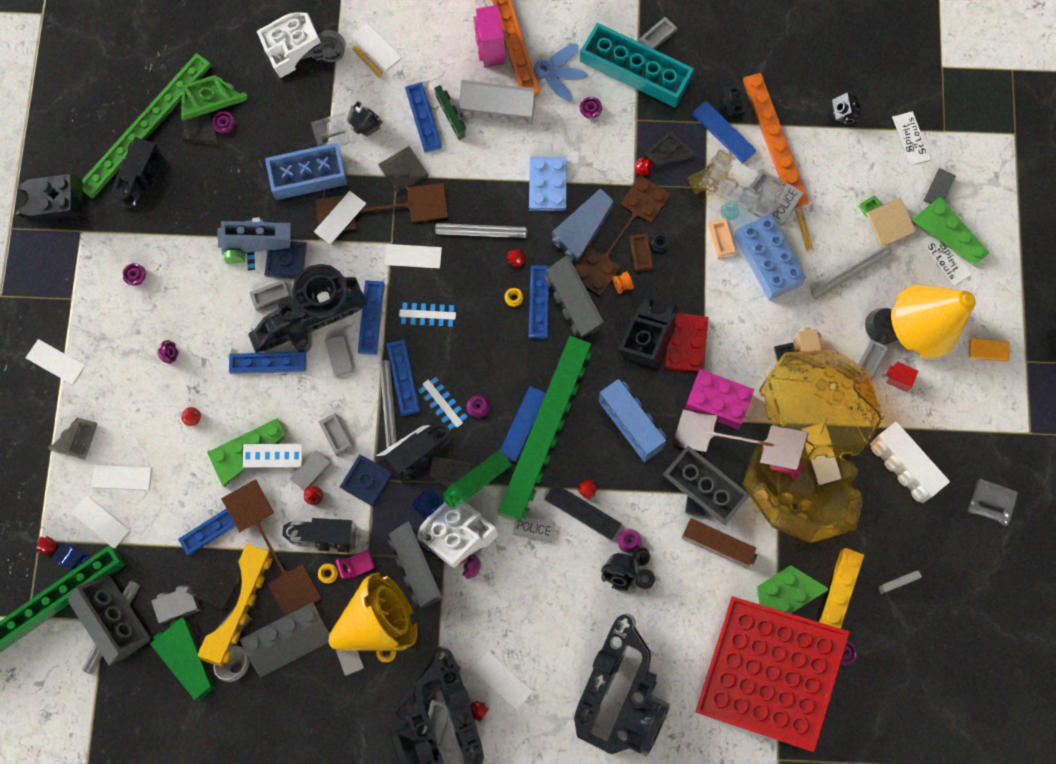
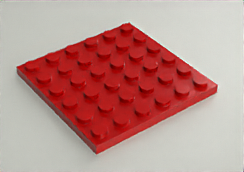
[695,596,850,753]

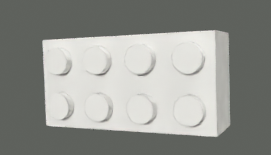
[870,421,950,503]

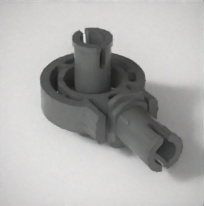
[299,30,346,62]

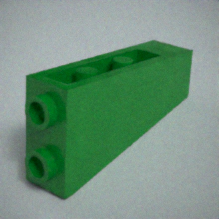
[443,450,512,510]
[150,617,215,701]

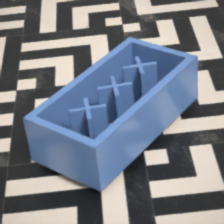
[265,142,348,200]
[735,214,806,300]
[598,379,666,462]

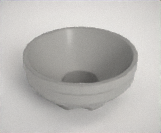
[213,645,250,682]

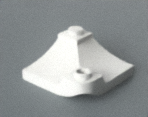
[257,12,321,78]
[417,501,498,568]

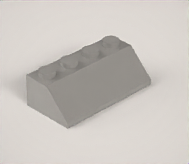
[459,80,535,125]

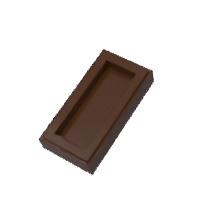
[629,233,653,272]

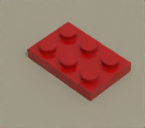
[664,313,709,373]

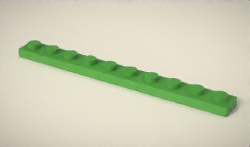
[82,53,211,199]

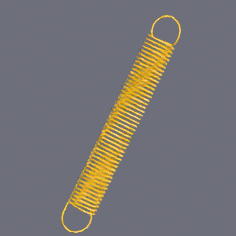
[350,43,384,79]
[794,207,814,254]

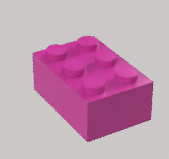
[473,5,505,68]
[684,369,755,430]

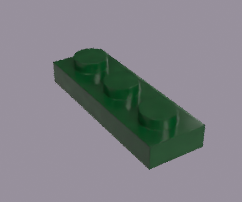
[434,85,466,140]

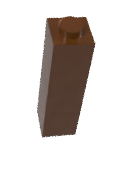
[681,518,758,568]

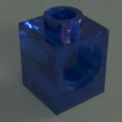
[411,488,444,518]
[51,542,88,571]

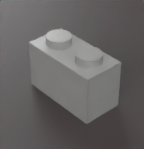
[152,585,202,625]

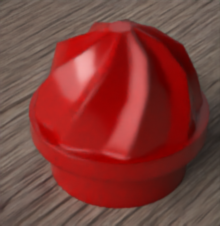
[634,157,653,176]
[507,249,525,267]
[181,407,201,426]
[577,480,597,500]
[304,486,323,505]
[36,536,57,555]
[470,701,489,722]

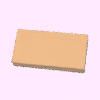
[708,218,736,259]

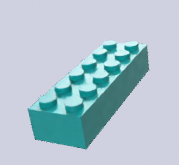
[580,22,694,108]

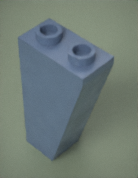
[552,188,613,264]
[217,221,290,255]

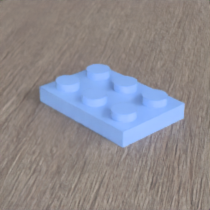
[529,157,566,211]

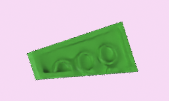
[911,197,990,266]
[207,418,287,487]

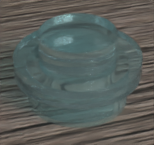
[721,202,739,220]

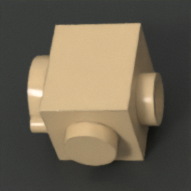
[793,328,824,359]

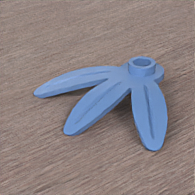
[534,44,587,101]

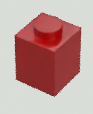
[885,361,919,392]

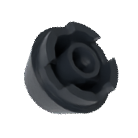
[347,101,384,137]
[865,308,898,344]
[601,553,640,591]

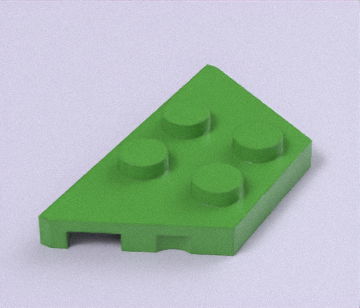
[181,75,247,121]
[757,566,828,614]

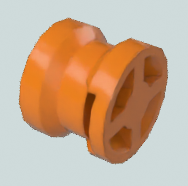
[612,271,634,294]

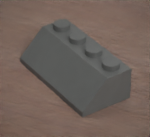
[544,255,604,340]
[663,445,750,525]
[388,521,443,609]
[67,574,151,665]
[240,602,330,678]

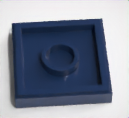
[264,241,307,279]
[339,454,393,507]

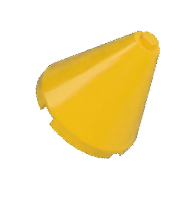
[891,284,976,359]
[328,573,418,651]

